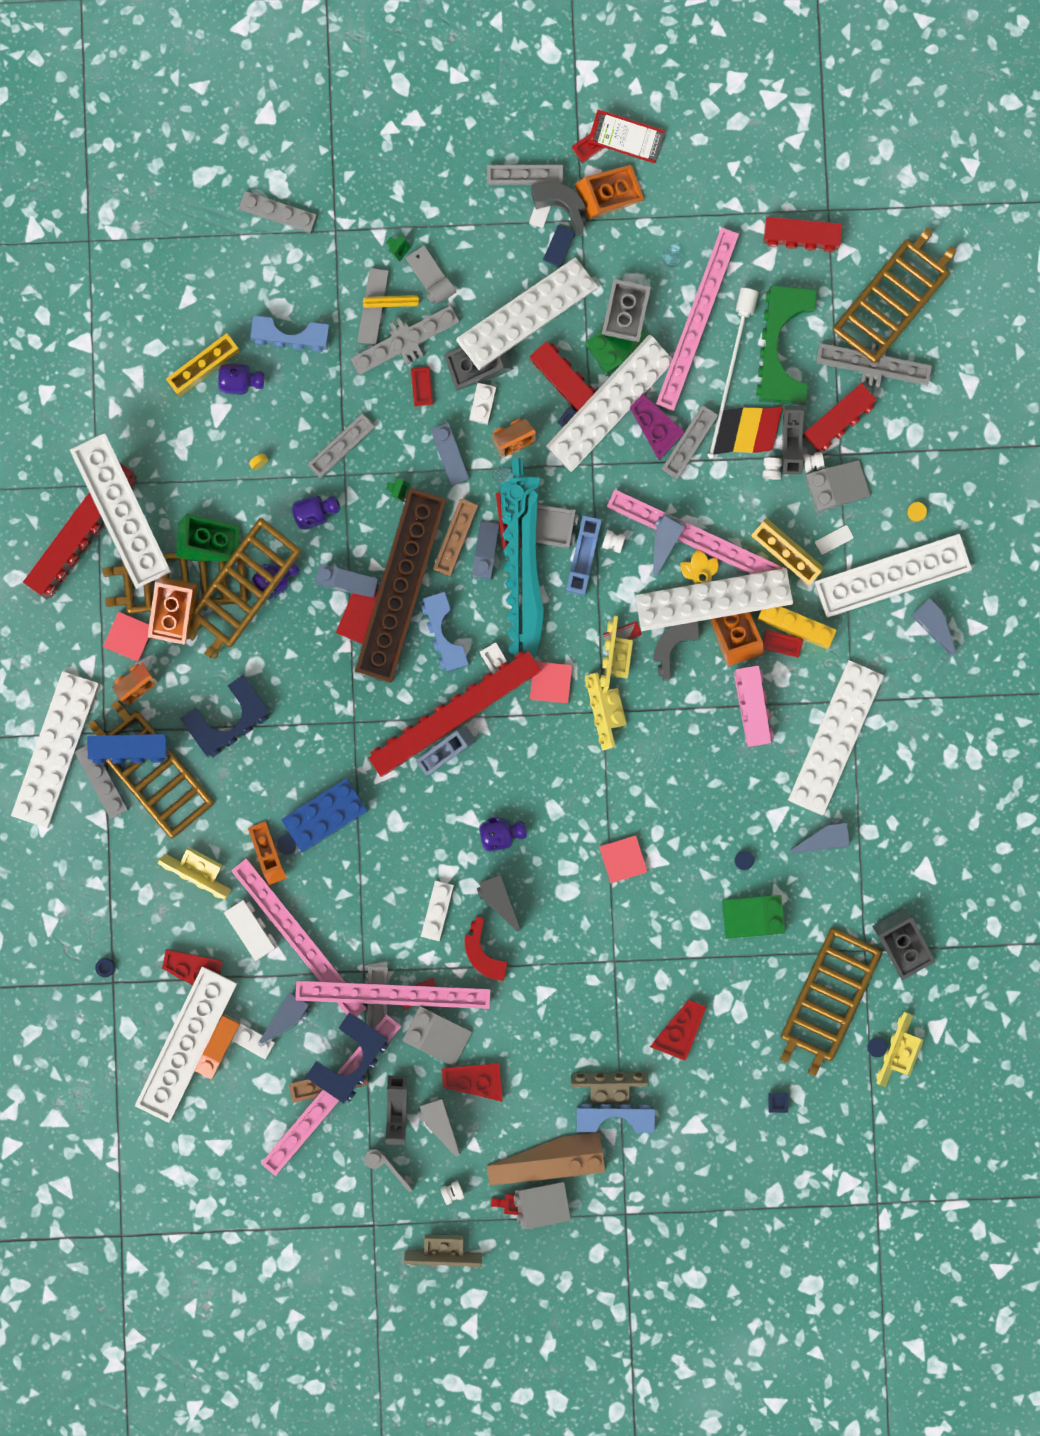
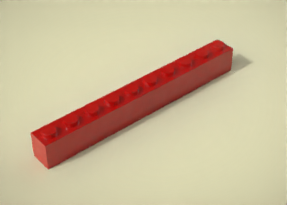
[368,651,542,777]

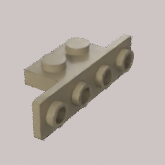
[571,1071,649,1103]
[404,1234,482,1268]

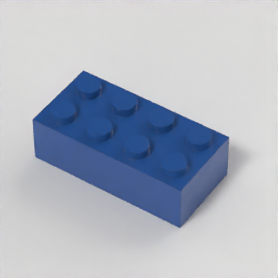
[87,734,169,764]
[281,778,368,853]

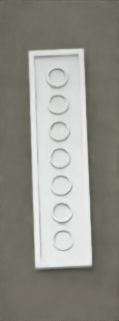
[456,257,598,370]
[546,335,672,472]
[69,433,171,589]
[814,534,972,618]
[636,568,793,631]
[787,660,884,816]
[11,671,99,828]
[135,967,238,1123]

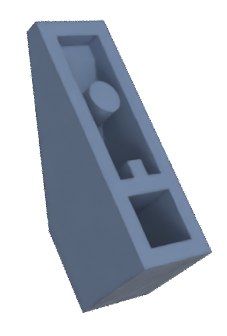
[431,423,469,486]
[653,513,686,576]
[472,521,499,580]
[315,564,379,598]
[911,598,956,657]
[416,726,477,776]
[790,820,850,853]
[258,993,309,1047]

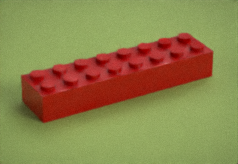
[23,462,137,600]

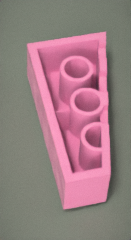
[734,666,774,748]

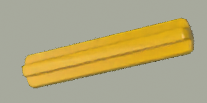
[363,295,419,308]

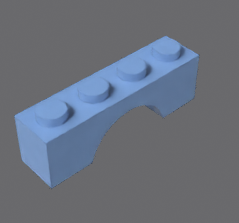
[250,316,330,352]
[566,516,601,597]
[421,592,469,673]
[576,1104,655,1133]

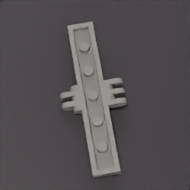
[350,305,459,376]
[816,342,932,388]

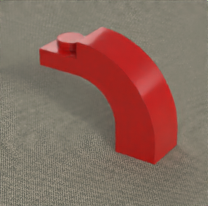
[464,917,507,981]

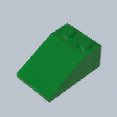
[585,328,647,377]
[176,514,240,562]
[722,895,785,939]

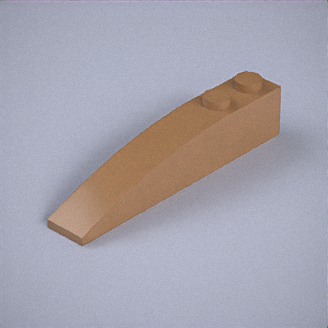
[487,1132,605,1185]

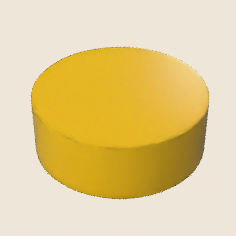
[249,453,269,470]
[907,502,927,522]

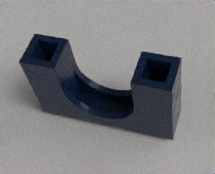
[180,675,271,758]
[305,1012,389,1104]

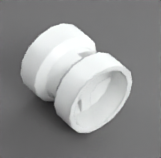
[803,451,824,473]
[762,458,783,480]
[602,530,626,553]
[440,1180,465,1205]

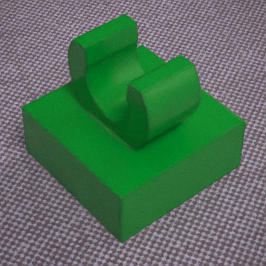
[386,235,411,262]
[386,478,410,502]

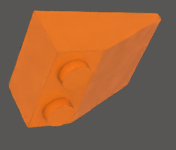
[575,165,644,220]
[491,418,536,459]
[148,577,198,645]
[710,612,764,666]
[112,663,159,706]

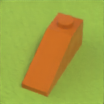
[248,821,287,885]
[195,1015,240,1079]

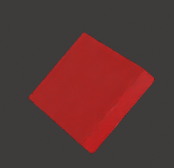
[336,588,379,644]

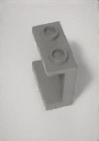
[536,504,579,549]
[513,1182,571,1230]

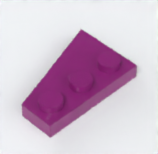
[630,394,685,460]

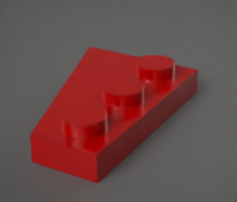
[162,949,223,985]
[649,1000,706,1061]
[441,1063,503,1102]

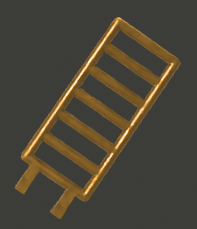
[832,228,957,363]
[187,518,301,659]
[103,552,248,614]
[88,700,214,839]
[779,927,882,1076]

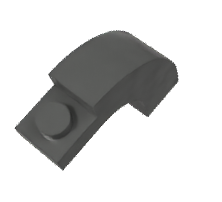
[530,182,586,236]
[782,405,804,474]
[653,621,699,681]
[385,1075,407,1145]

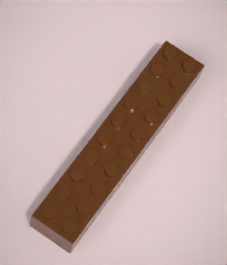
[354,488,446,684]

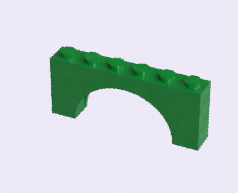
[756,286,817,406]

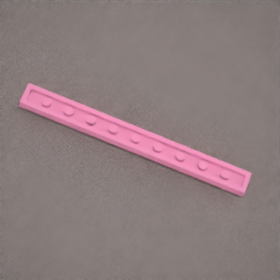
[656,227,739,411]
[607,490,788,574]
[231,859,367,1016]
[296,981,490,1009]
[261,1014,401,1176]

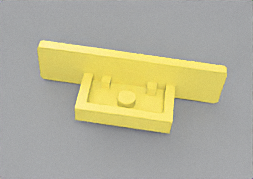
[600,616,633,693]
[585,673,627,750]
[158,847,231,900]
[877,1012,924,1087]

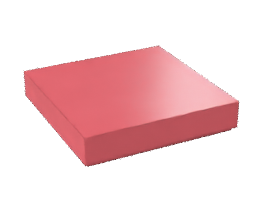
[103,612,150,662]
[530,661,572,704]
[599,836,647,883]

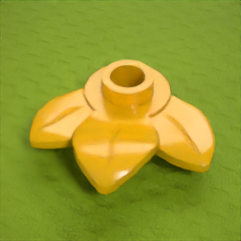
[680,550,719,584]

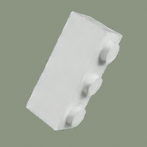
[224,900,276,961]

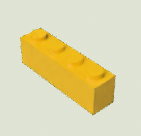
[166,333,240,398]
[751,518,824,585]
[757,606,836,650]

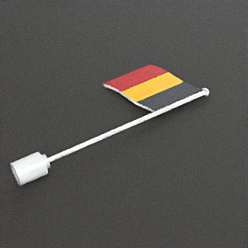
[707,288,783,458]

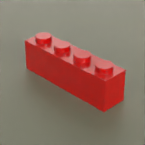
[763,217,842,253]
[529,341,596,412]
[803,383,876,452]

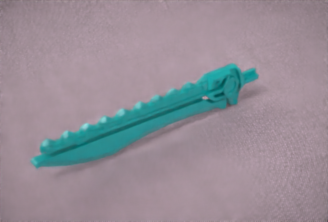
[500,458,544,662]

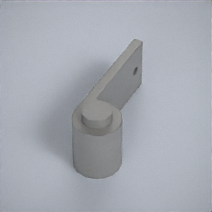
[405,246,456,305]
[364,1148,414,1193]

